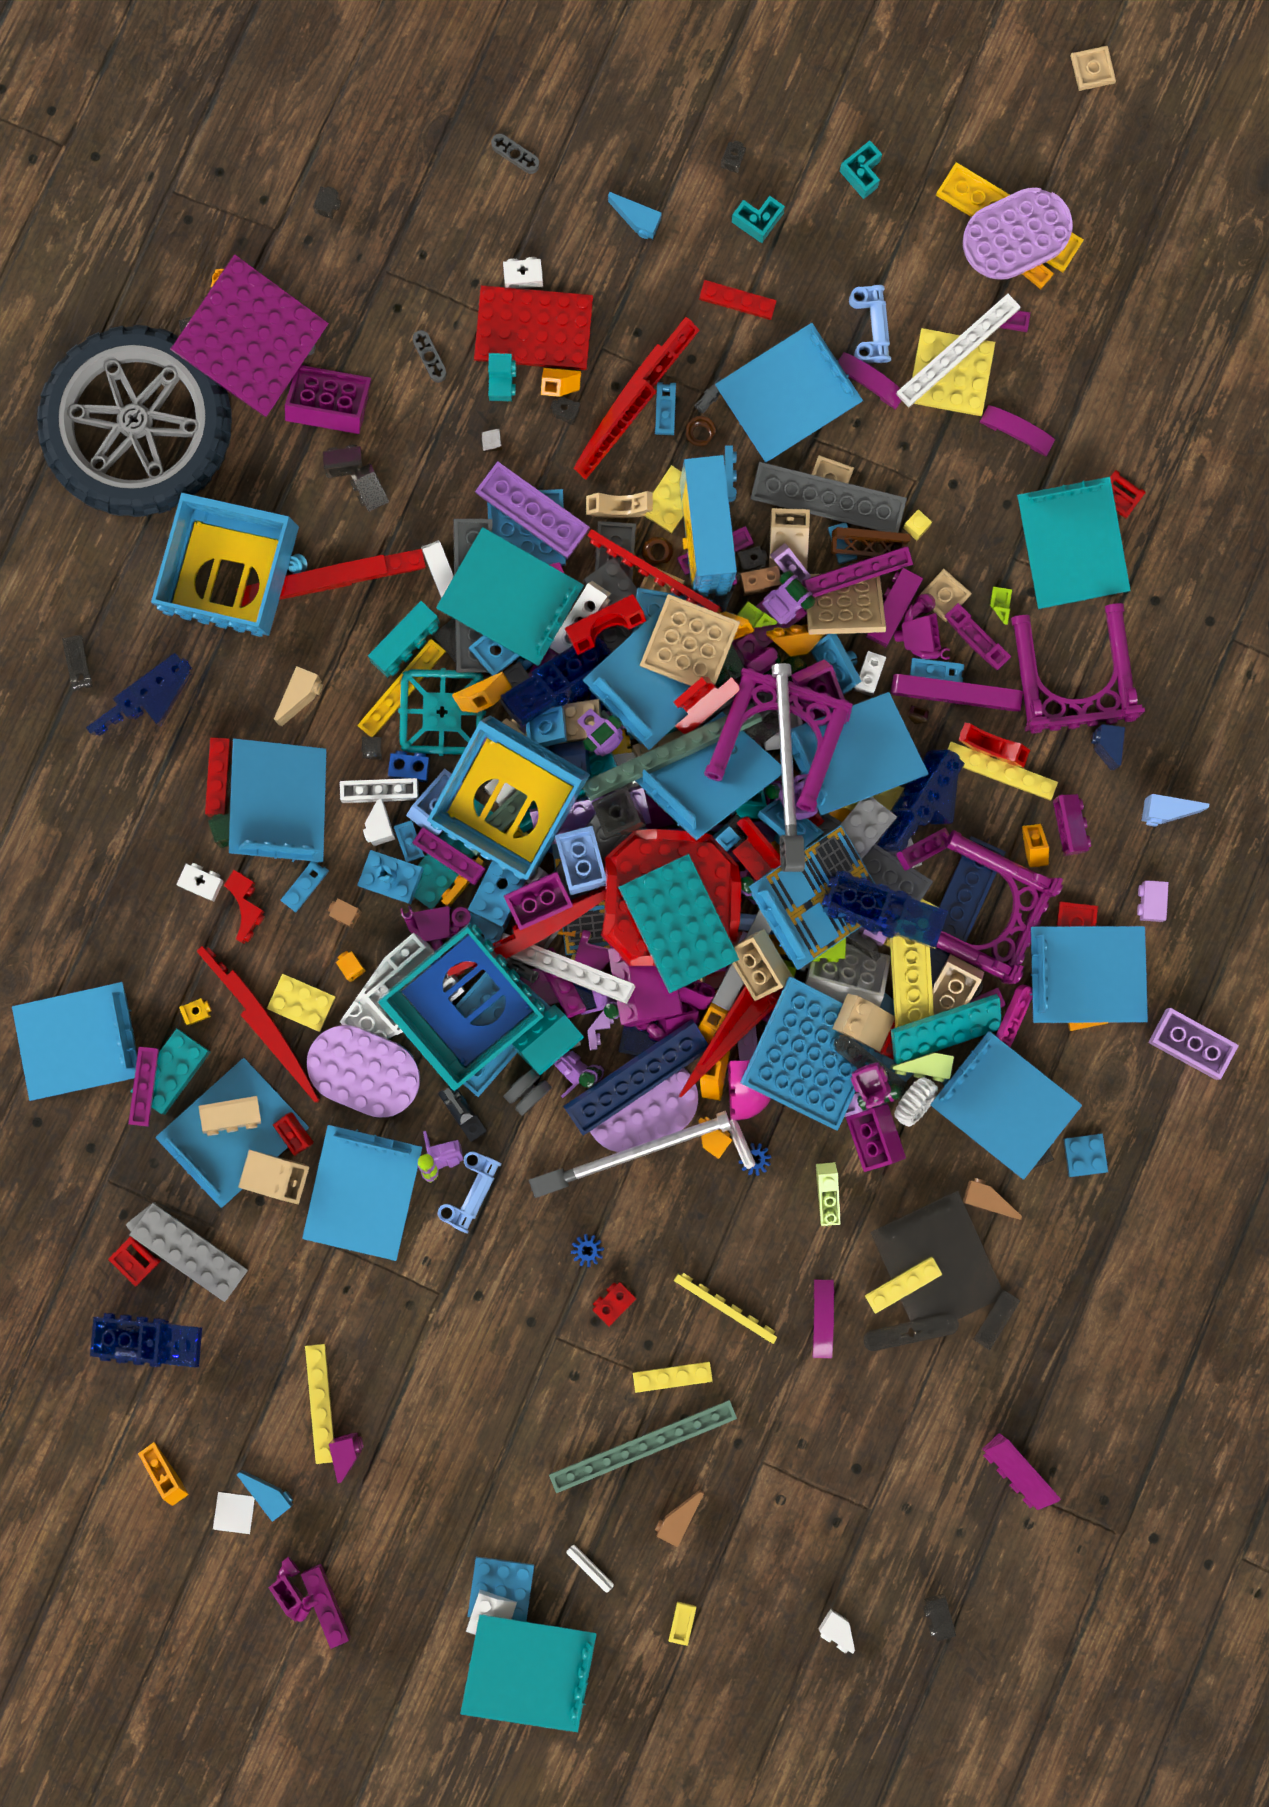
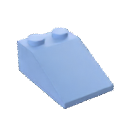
[406,769,463,837]
[1141,794,1209,827]
[555,826,606,895]

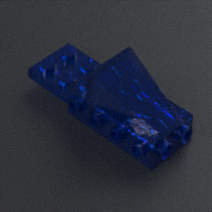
[501,635,612,725]
[86,653,192,736]
[877,749,965,852]
[821,871,948,949]
[90,1313,203,1367]

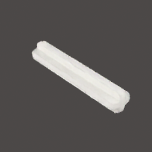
[729,1120,755,1169]
[567,1545,614,1592]

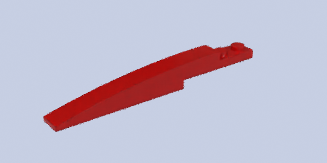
[573,317,699,480]
[236,549,426,608]
[447,886,606,976]
[197,946,320,1103]

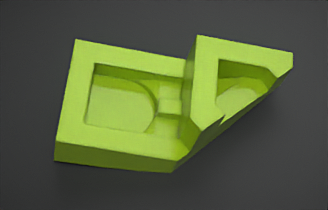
[990,587,1012,625]
[737,601,777,628]

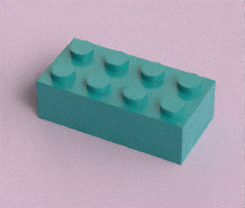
[368,601,440,678]
[130,1029,211,1115]

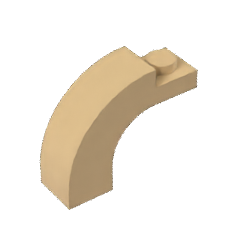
[586,491,653,518]

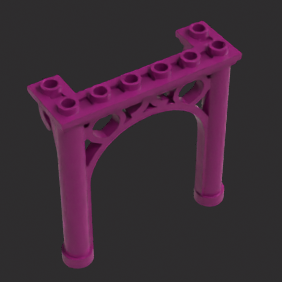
[1011,603,1145,734]
[704,668,853,812]
[913,830,1063,984]

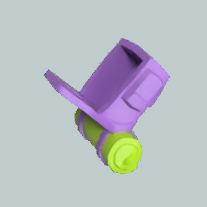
[418,1131,463,1183]

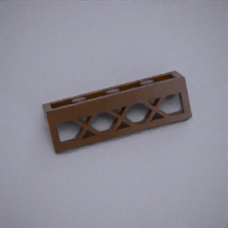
[831,527,910,557]

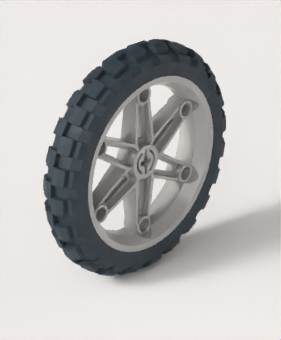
[37,325,232,517]

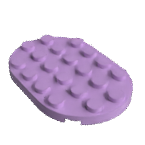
[963,188,1072,279]
[307,1025,420,1117]
[590,1068,698,1152]

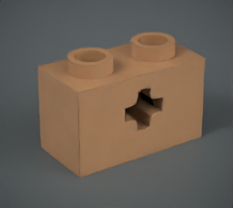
[740,566,782,596]
[328,898,361,929]

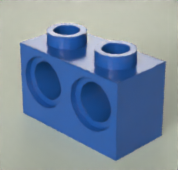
[388,751,430,783]

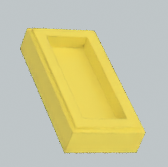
[669,1601,696,1646]

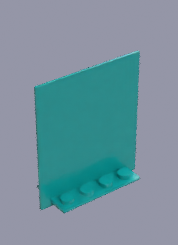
[1017,477,1130,609]
[436,527,584,666]
[460,1614,596,1732]

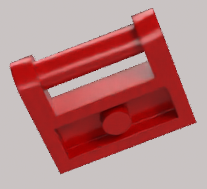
[1110,470,1146,519]
[108,1236,161,1287]

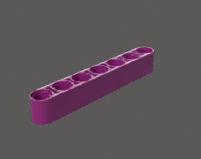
[891,674,1023,711]

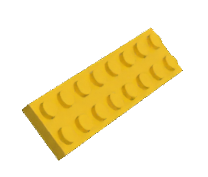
[936,162,1084,273]

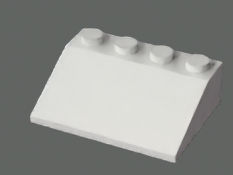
[805,944,891,1007]

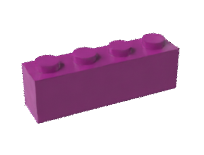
[866,568,923,648]
[301,1564,351,1649]

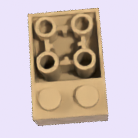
[769,508,810,570]
[238,1150,309,1204]

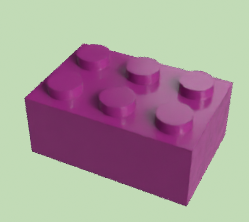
[791,659,844,720]

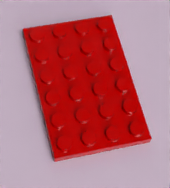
[474,285,593,370]

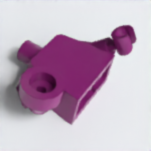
[894,593,950,660]
[401,906,471,951]
[635,1003,700,1042]
[268,1557,318,1622]

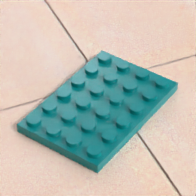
[618,854,740,993]

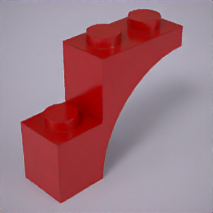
[959,722,1030,768]
[224,870,265,944]

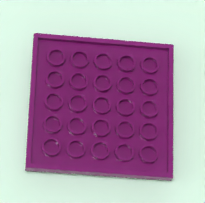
[170,255,329,417]

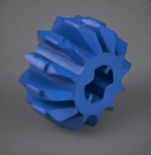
[738,1143,771,1176]
[571,1234,604,1267]

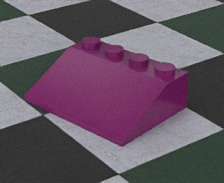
[285,365,371,434]
[608,948,683,1027]
[982,1433,1061,1510]

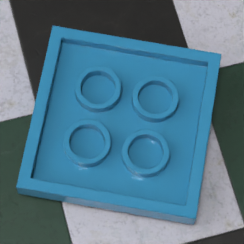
[468,1556,534,1622]

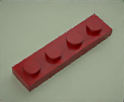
[699,280,777,320]

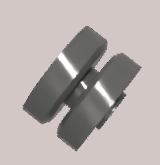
[503,1068,552,1116]

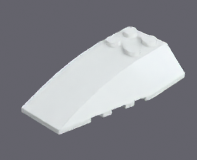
[340,932,465,1039]

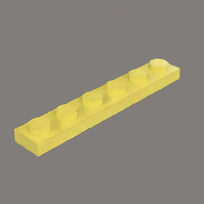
[944,742,1058,801]
[674,1273,777,1344]
[305,1344,334,1464]

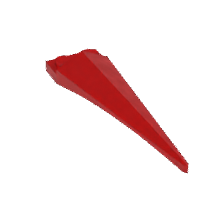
[679,984,784,1097]

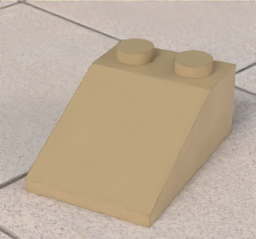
[274,666,323,726]
[932,954,984,1015]
[832,994,895,1052]

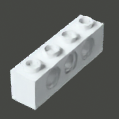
[550,581,611,659]
[340,778,419,803]

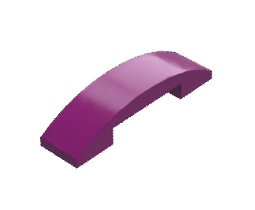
[838,352,902,410]
[980,405,1055,456]
[944,603,1011,670]
[812,1279,834,1358]

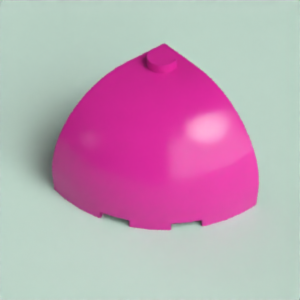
[728,1060,771,1121]

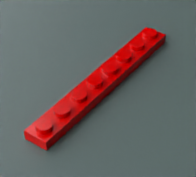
[587,529,722,614]

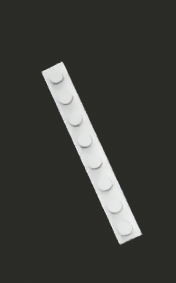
[896,294,1021,408]
[500,933,635,1004]

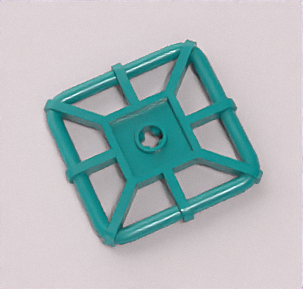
[398,668,486,756]

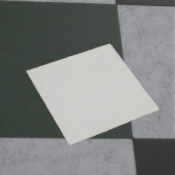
[213,1492,255,1534]

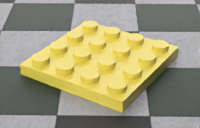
[912,328,995,416]

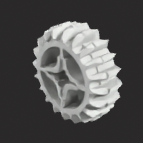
[894,1077,938,1127]

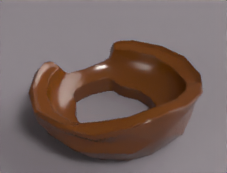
[686,416,716,446]
[642,537,673,566]

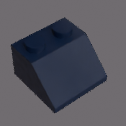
[1091,724,1125,770]
[549,740,591,778]

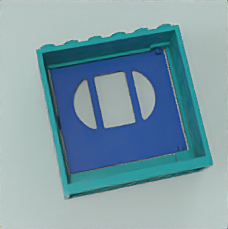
[378,923,545,1091]

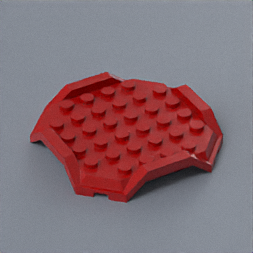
[601,829,741,966]

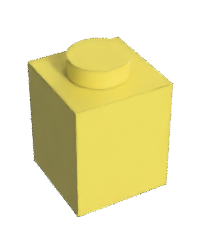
[903,510,932,541]

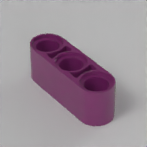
[679,980,716,1010]

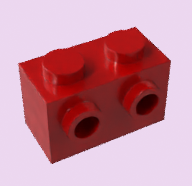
[593,1282,636,1326]

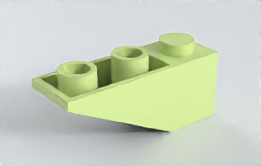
[890,1052,954,1082]
[816,1162,840,1226]

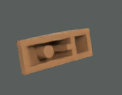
[963,1178,1022,1220]
[655,1490,704,1547]

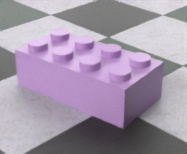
[1148,1008,1239,1080]

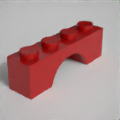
[564,594,646,655]
[205,738,233,818]

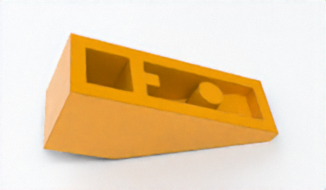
[138,1442,189,1506]

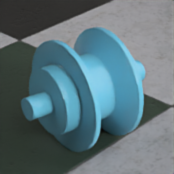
[288,554,307,574]

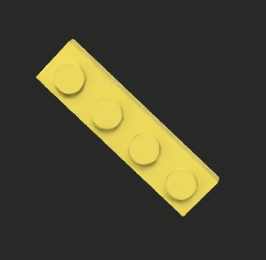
[865,1257,942,1314]
[633,1362,713,1393]

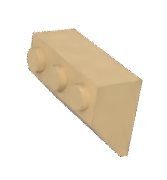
[732,929,793,1001]
[198,1096,261,1136]

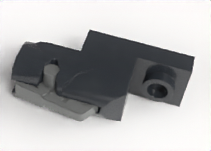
[438,1086,487,1142]

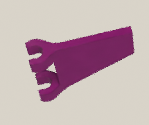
[574,930,613,971]

